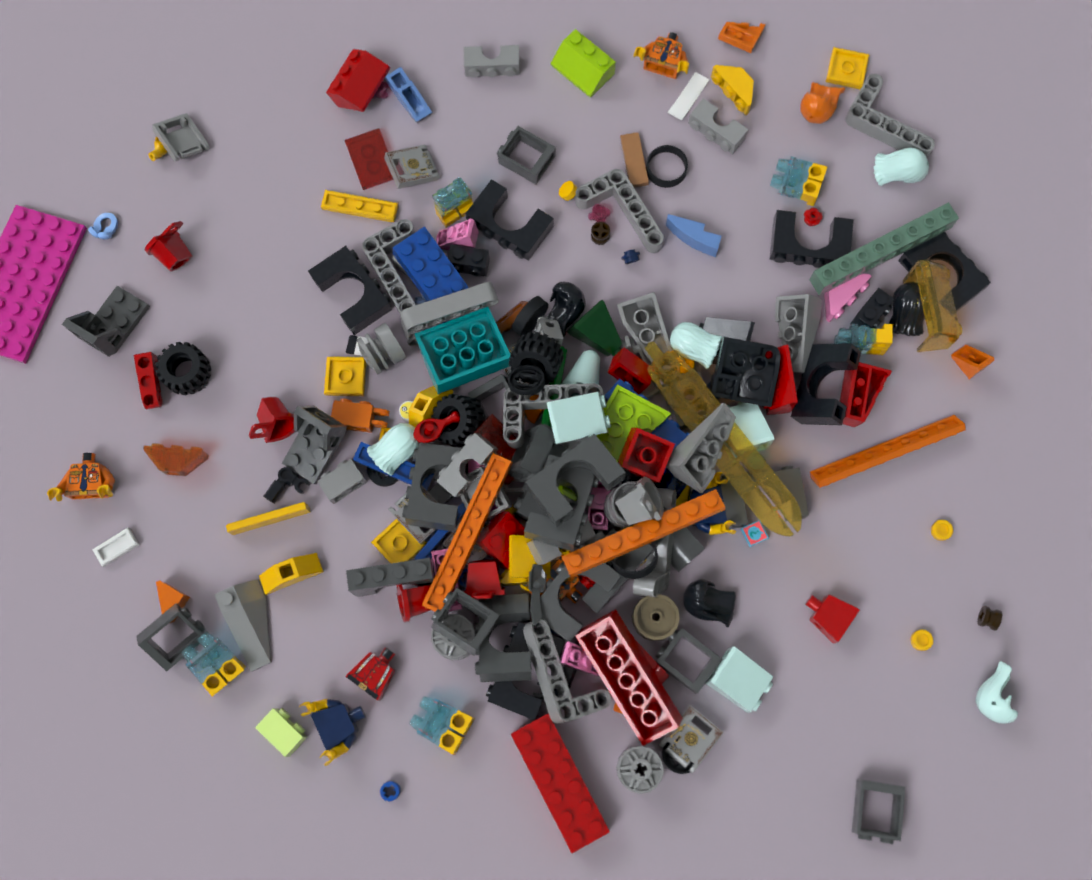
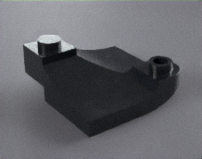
[708,336,781,407]

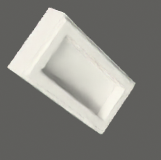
[92,528,139,567]

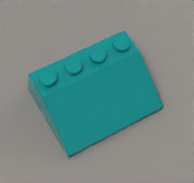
[415,307,511,394]

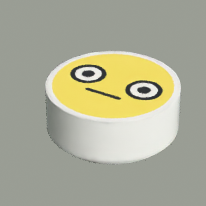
[399,401,413,422]

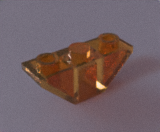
[143,443,209,476]

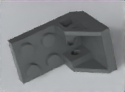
[61,286,150,357]
[282,406,346,484]

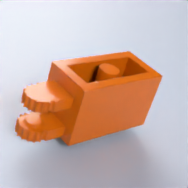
[331,399,390,433]

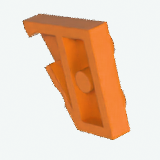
[718,22,766,53]

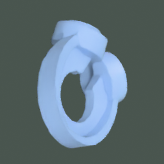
[88,213,118,240]

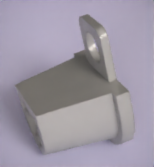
[615,477,664,525]

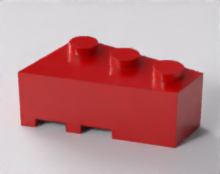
[840,362,892,427]

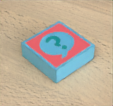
[740,520,769,547]

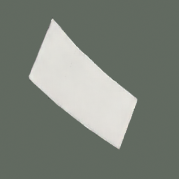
[667,72,709,120]

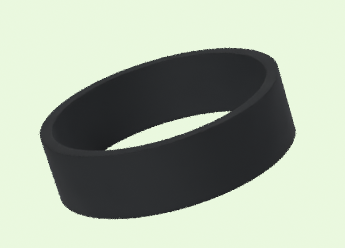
[646,145,688,188]
[512,296,549,336]
[612,541,658,579]

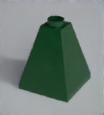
[566,300,622,357]

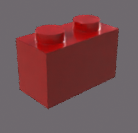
[607,347,655,394]

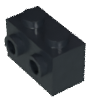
[448,244,490,277]
[850,287,894,335]

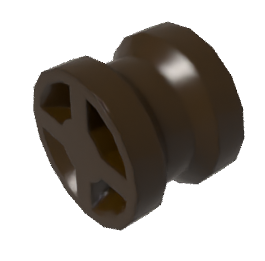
[591,221,610,245]
[977,606,1003,631]

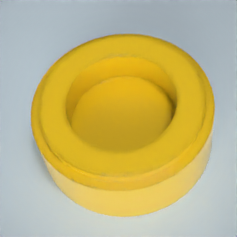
[559,181,577,201]
[931,520,953,541]
[910,629,933,651]

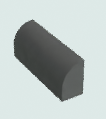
[671,527,705,572]

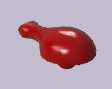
[413,411,460,443]

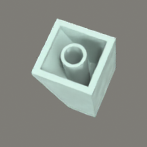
[547,392,611,444]
[724,402,775,460]
[705,646,773,713]

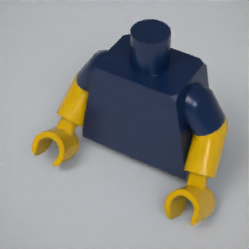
[688,472,736,535]
[299,699,366,766]

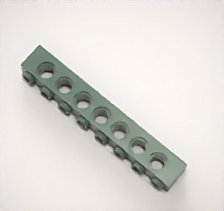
[809,202,959,296]

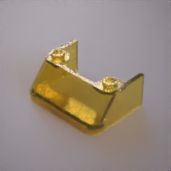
[903,260,962,352]

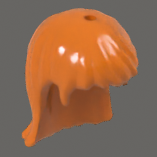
[800,82,845,124]

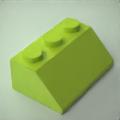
[550,29,616,98]

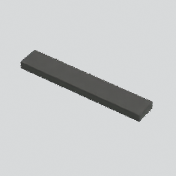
[582,506,668,613]

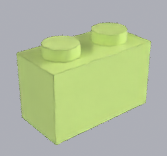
[255,708,307,757]

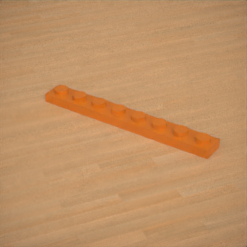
[810,415,966,488]
[422,453,513,612]
[562,489,725,577]

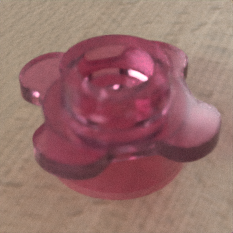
[373,81,389,99]
[588,204,610,222]

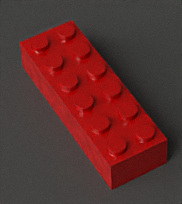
[575,609,683,746]
[511,714,610,854]

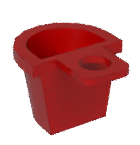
[144,221,192,272]
[249,397,295,443]
[463,560,506,599]
[396,585,431,623]

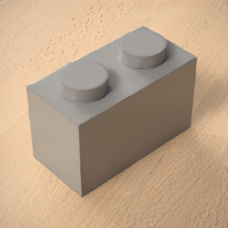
[317,459,367,504]

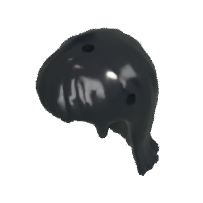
[546,282,586,337]
[889,282,930,336]
[683,579,736,628]

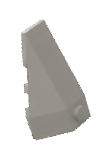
[617,292,677,373]
[775,294,822,373]
[666,403,736,493]
[214,579,271,672]

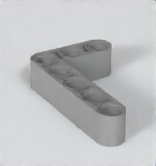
[846,74,935,157]
[575,169,664,253]
[362,219,415,314]
[400,282,499,346]
[503,383,604,449]
[633,488,676,597]
[523,619,612,724]

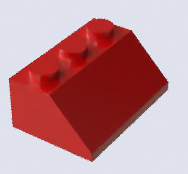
[326,49,390,112]
[762,344,798,415]

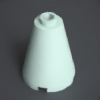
[561,350,601,397]

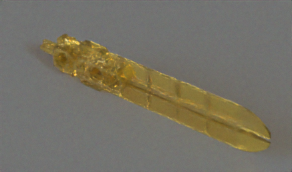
[644,341,802,537]

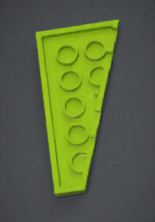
[558,384,671,501]

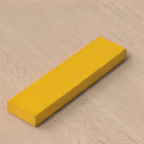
[321,190,398,223]
[226,502,311,535]

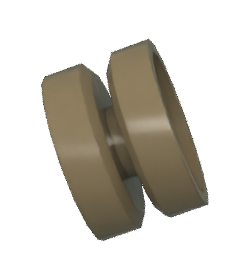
[632,594,680,641]

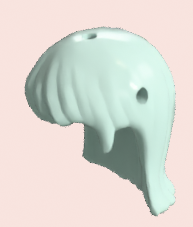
[873,148,929,186]
[670,322,722,369]
[367,423,419,476]
[976,661,1018,724]

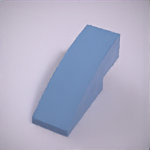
[385,67,432,123]
[666,214,722,257]

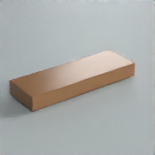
[620,132,649,188]

